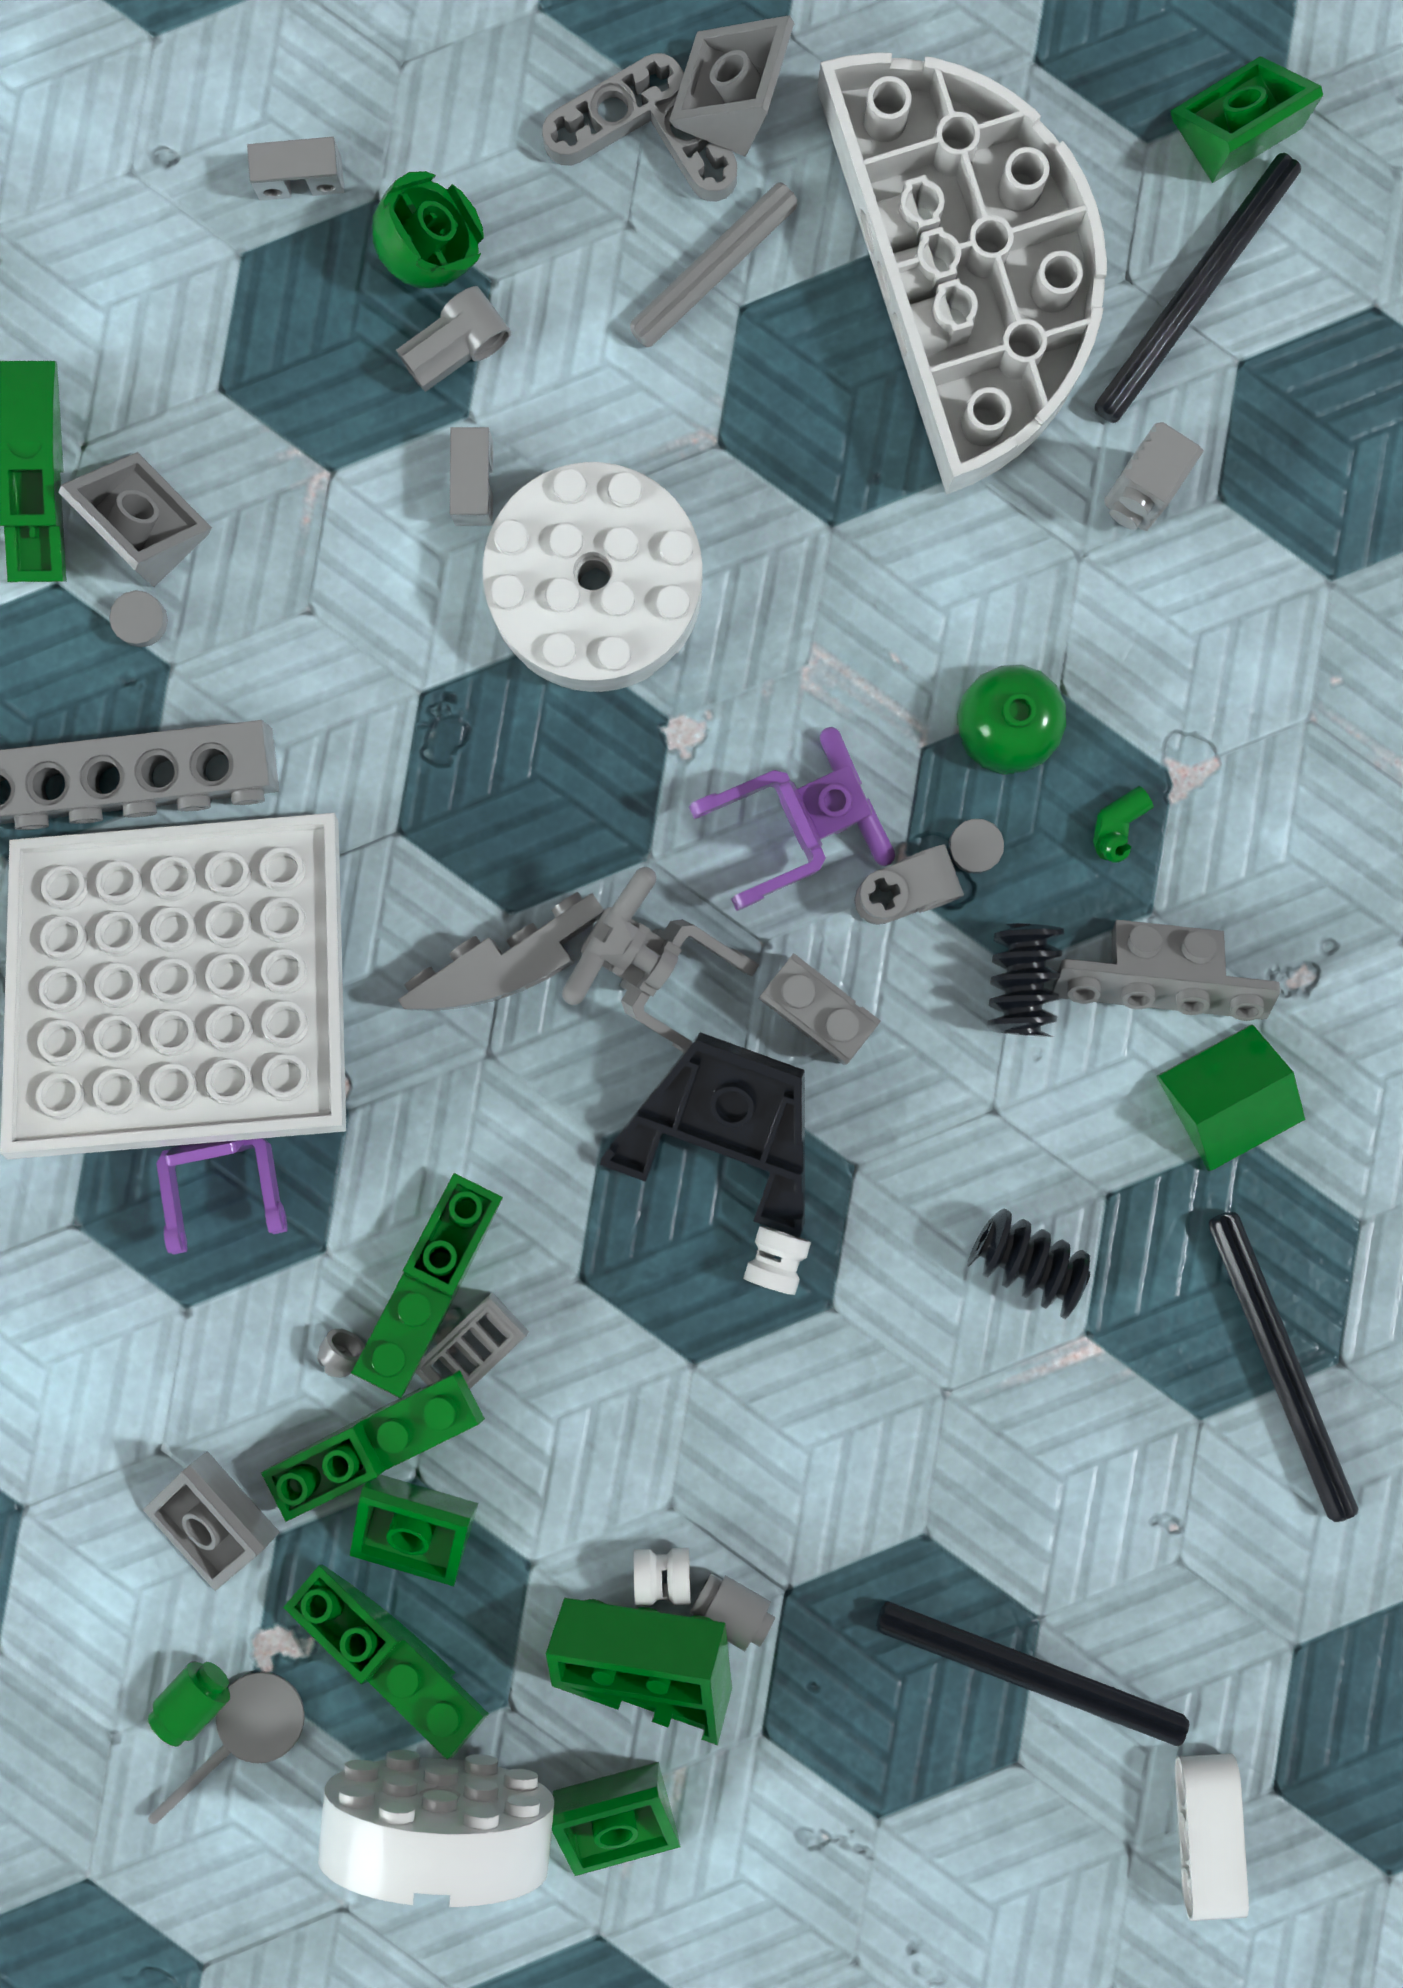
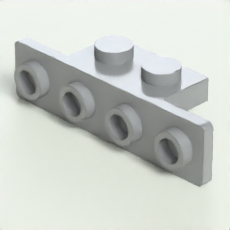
[1053,920,1280,1021]

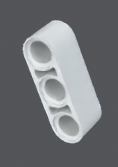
[1175,1753,1249,1921]

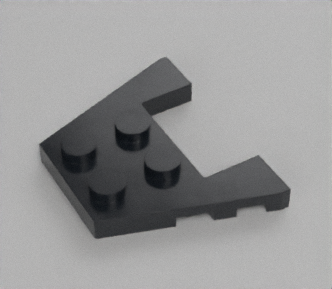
[600,1032,805,1238]

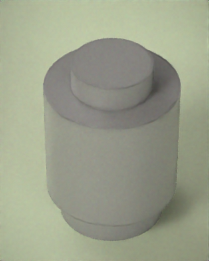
[690,1574,775,1651]

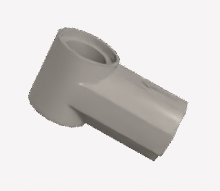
[396,286,511,392]

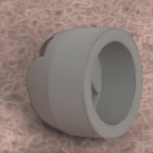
[317,1329,365,1378]

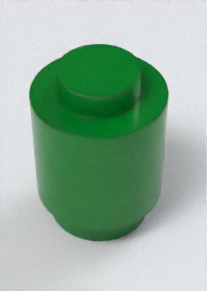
[148,1661,230,1747]

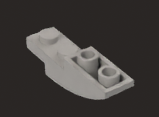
[398,892,604,1011]

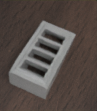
[415,1293,529,1389]

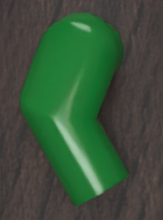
[1093,786,1154,863]

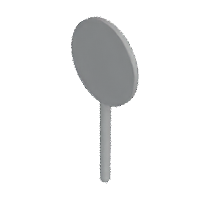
[148,1672,305,1824]

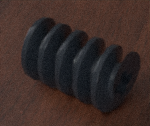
[987,923,1064,1037]
[967,1208,1090,1319]

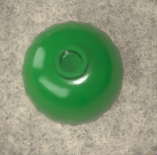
[372,171,484,289]
[957,665,1066,775]

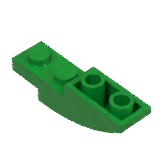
[0,361,67,582]
[351,1173,503,1399]
[261,1370,485,1522]
[283,1564,489,1760]

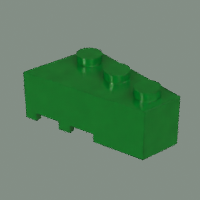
[546,1598,732,1745]

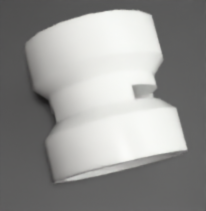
[743,1226,811,1295]
[634,1548,691,1606]

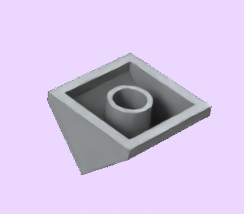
[669,15,794,157]
[58,452,212,587]
[143,1451,279,1591]

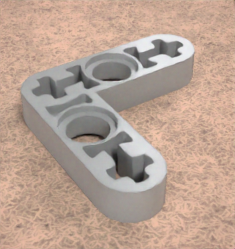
[542,53,737,202]

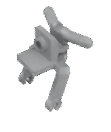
[562,867,759,1053]

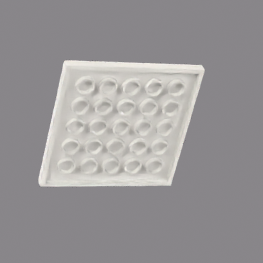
[0,813,346,1160]

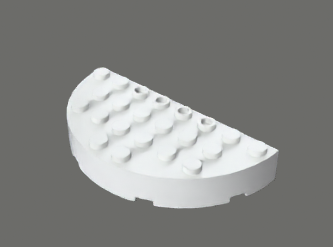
[817,53,1107,495]

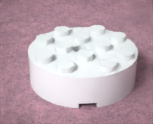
[483,462,702,692]
[318,1750,554,1907]

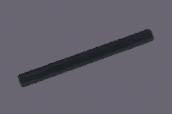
[1094,153,1301,423]
[1209,1212,1358,1522]
[876,1602,1189,1746]

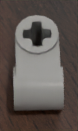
[854,844,964,925]

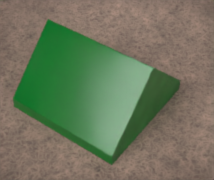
[1170,56,1323,183]
[1156,1024,1305,1171]
[349,1475,479,1587]
[552,1762,681,1876]

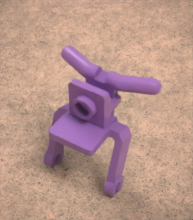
[689,727,895,911]
[156,1138,287,1255]

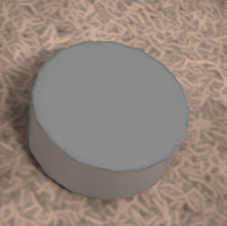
[109,590,168,648]
[948,819,1004,874]

